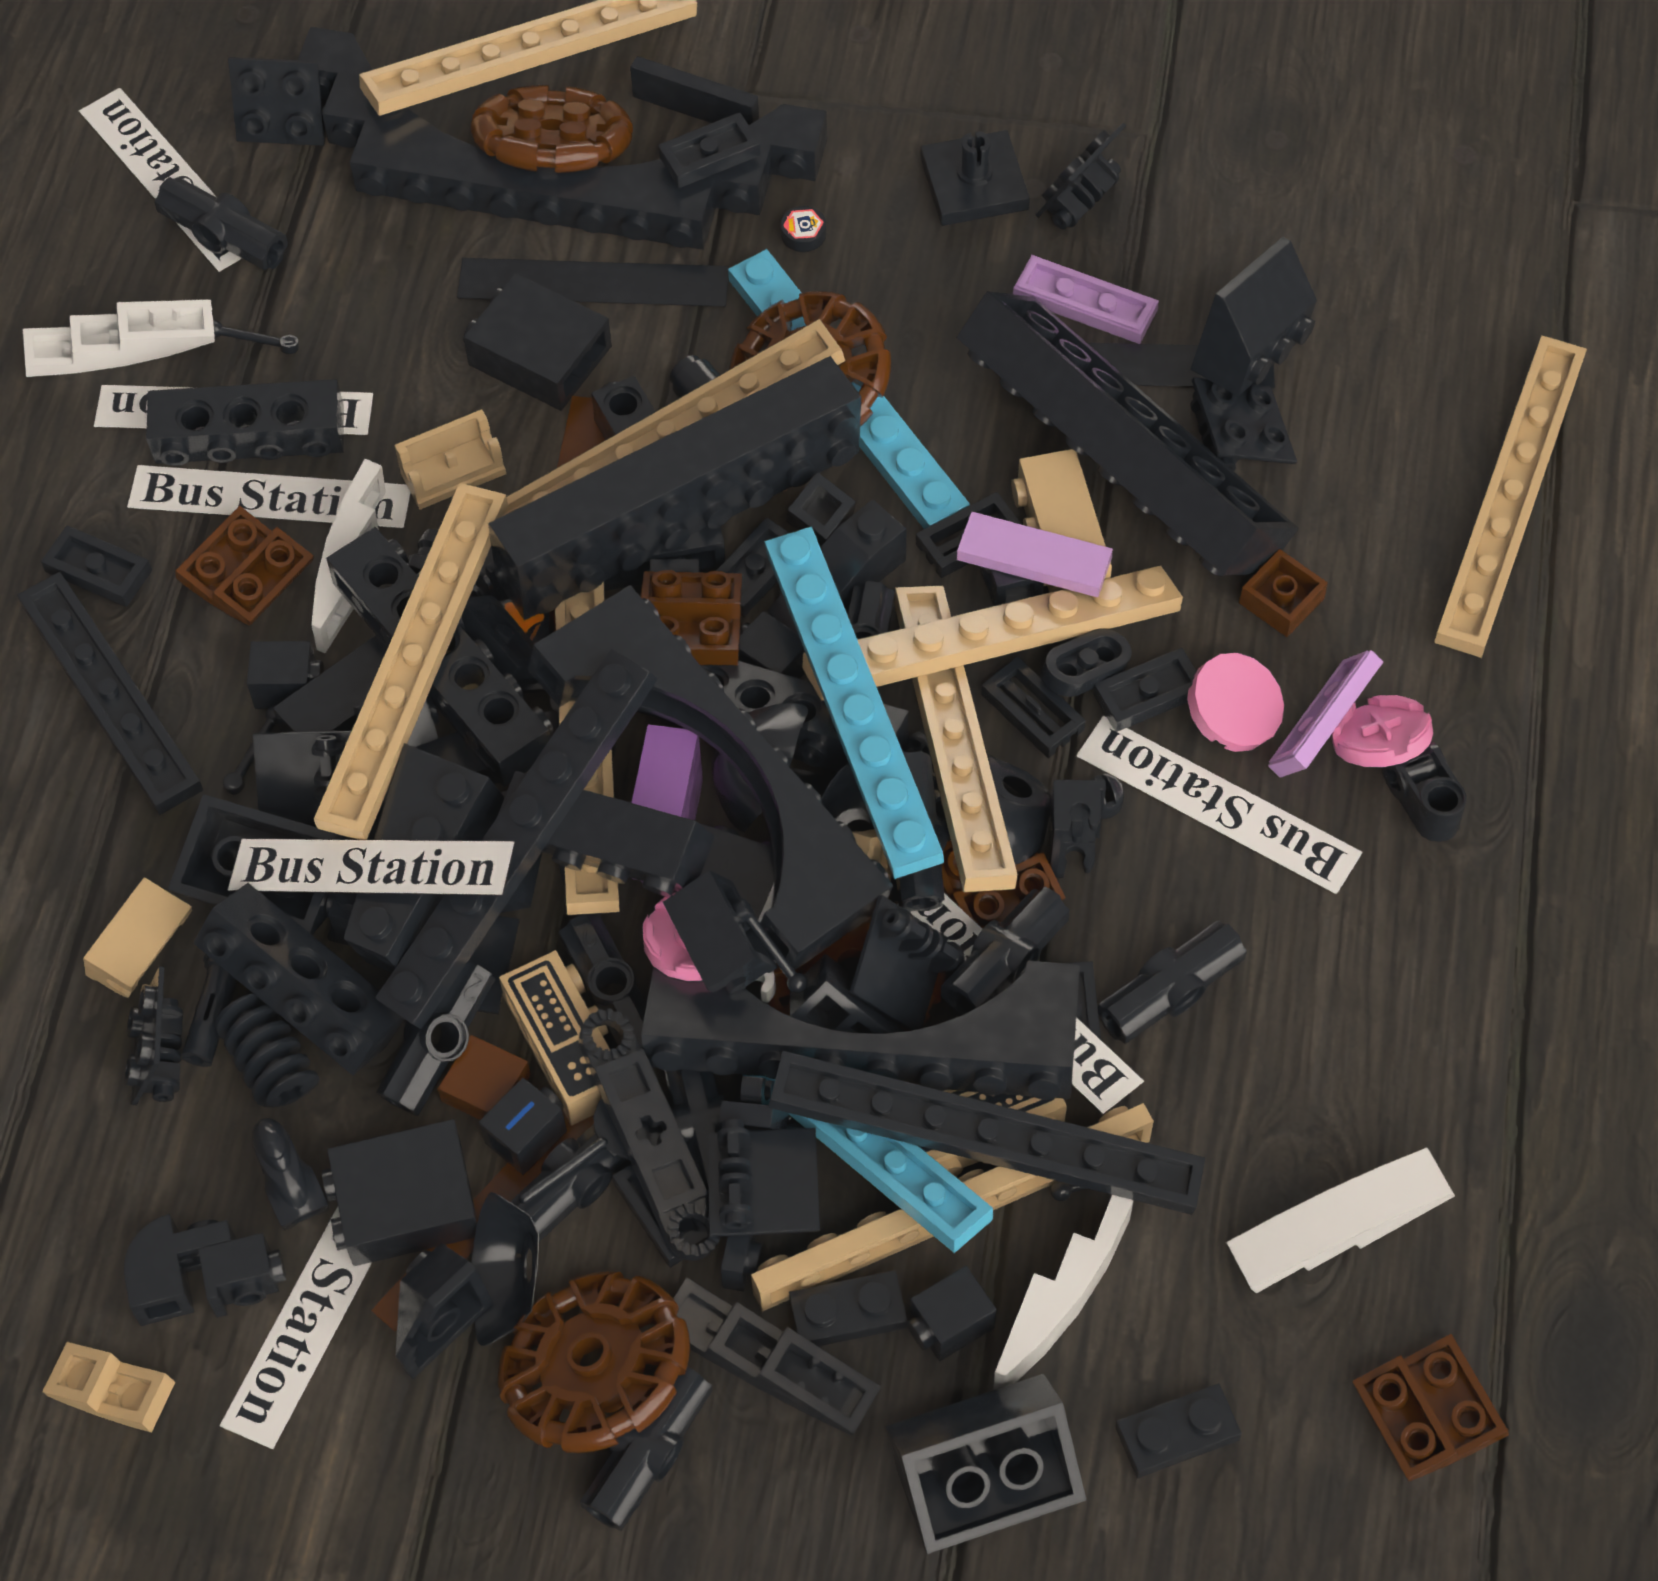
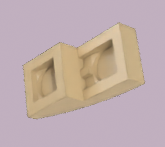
[42,1342,175,1433]

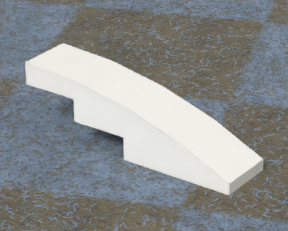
[23,300,215,377]
[312,459,386,653]
[1227,1148,1455,1293]
[993,1195,1133,1390]

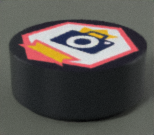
[781,206,826,252]

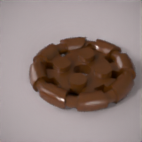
[470,85,633,173]
[729,291,891,427]
[498,1271,690,1453]

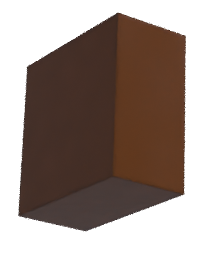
[1239,549,1328,637]
[438,1035,531,1120]

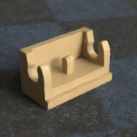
[395,409,506,509]
[83,877,192,998]

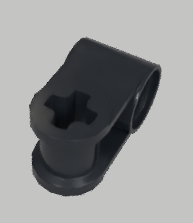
[1382,741,1467,842]

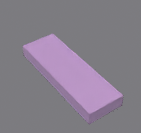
[1013,255,1159,344]
[957,512,1113,597]
[1268,650,1383,777]

